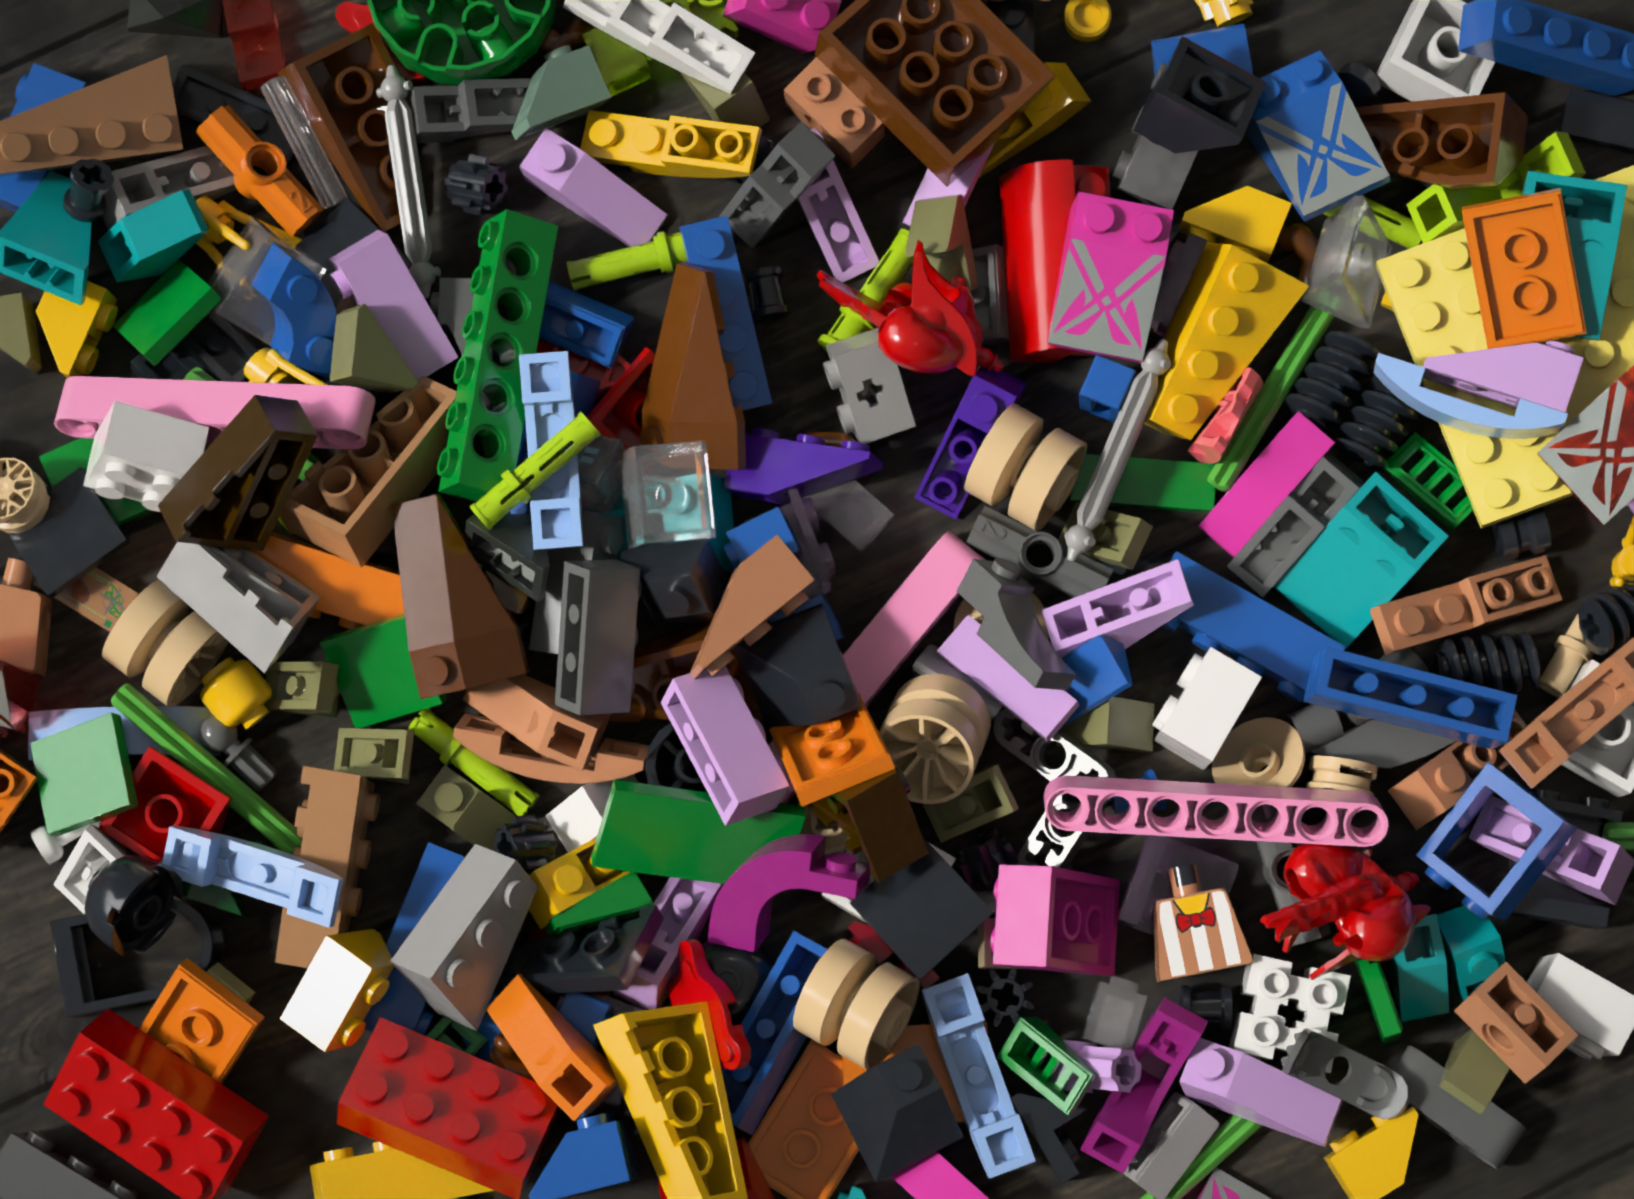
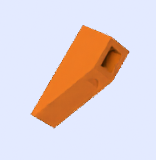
[486,973,618,1121]

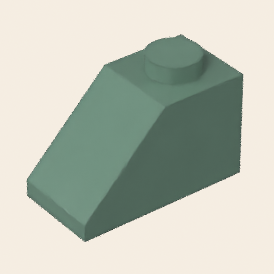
[512,45,611,140]

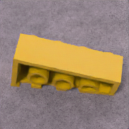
[1144,243,1309,440]
[593,1001,748,1199]
[309,1142,494,1199]

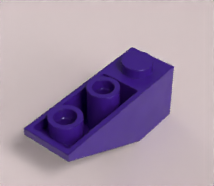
[914,367,1027,520]
[723,428,883,505]

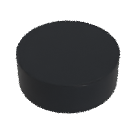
[1337,63,1381,107]

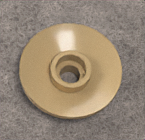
[1212,717,1305,787]

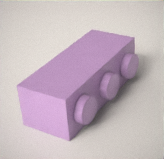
[329,230,458,380]
[661,666,790,826]

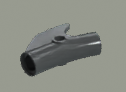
[1287,649,1456,769]

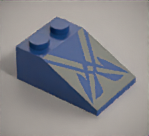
[1245,50,1390,222]

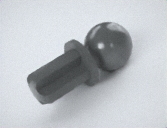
[199,716,276,791]

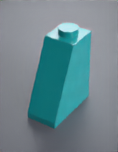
[0,171,92,305]

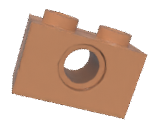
[784,57,885,169]
[1454,962,1578,1084]

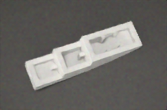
[563,0,755,94]

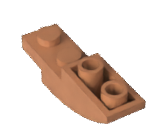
[1370,555,1562,655]

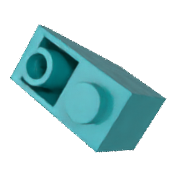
[98,189,209,283]
[1437,906,1506,1004]
[1387,914,1449,1022]

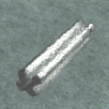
[261,76,347,209]

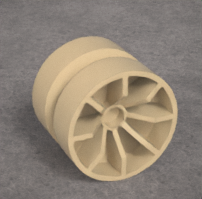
[964,403,1087,532]
[102,579,229,708]
[879,674,991,804]
[793,939,920,1070]

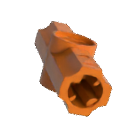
[196,105,324,237]

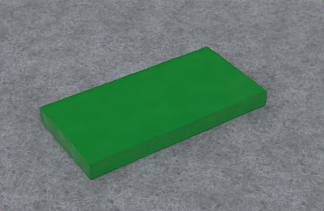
[591,779,806,884]

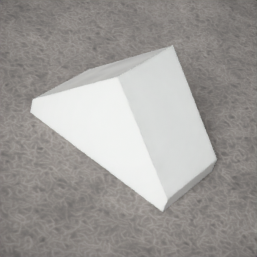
[546,774,638,852]
[53,825,133,914]

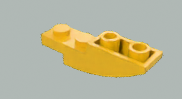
[580,110,762,178]

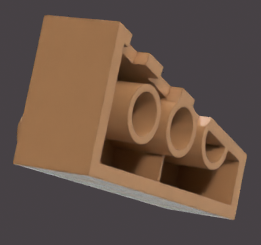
[0,55,183,177]
[280,376,456,568]
[275,766,380,969]

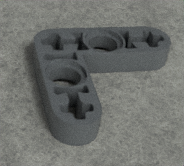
[993,708,1117,869]

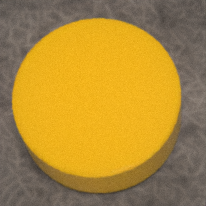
[1064,0,1111,42]

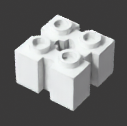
[1229,954,1351,1073]

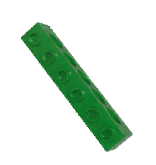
[437,209,558,502]

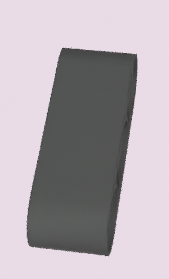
[1392,1045,1527,1170]

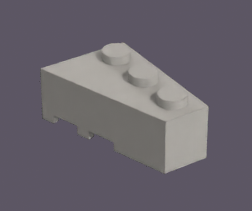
[157,542,321,673]
[390,844,538,1031]

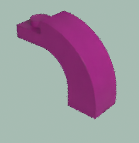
[708,834,871,952]
[1080,997,1208,1174]

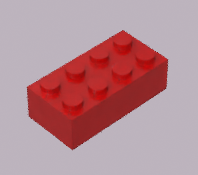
[43,1008,269,1199]
[337,1017,560,1199]

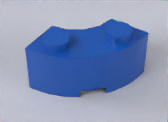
[251,243,337,380]

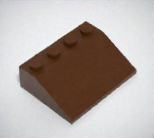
[815,0,1056,187]

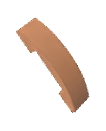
[1499,637,1634,789]
[453,713,650,784]

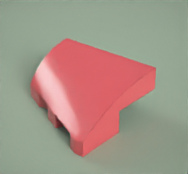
[1187,367,1263,464]

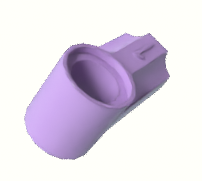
[1051,1040,1141,1093]

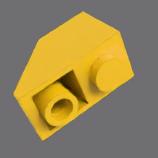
[1180,186,1292,263]
[36,281,118,378]
[1323,1106,1418,1199]

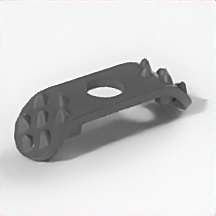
[1281,1028,1411,1120]

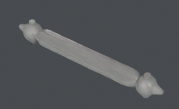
[376,65,441,299]
[1064,339,1171,562]

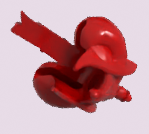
[817,240,1004,376]
[1260,844,1431,980]

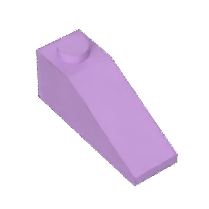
[519,128,668,247]
[773,128,879,283]
[1423,341,1584,413]
[1042,559,1194,658]
[1469,796,1634,905]
[613,877,724,1010]
[1179,1038,1342,1147]

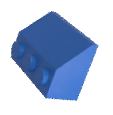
[529,1112,640,1199]

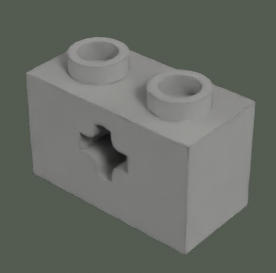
[823,327,916,444]

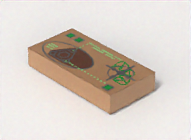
[33,567,139,632]

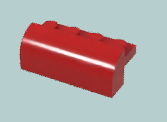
[999,159,1111,363]

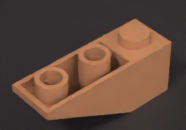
[690,535,814,679]
[463,674,611,771]
[1388,709,1527,830]

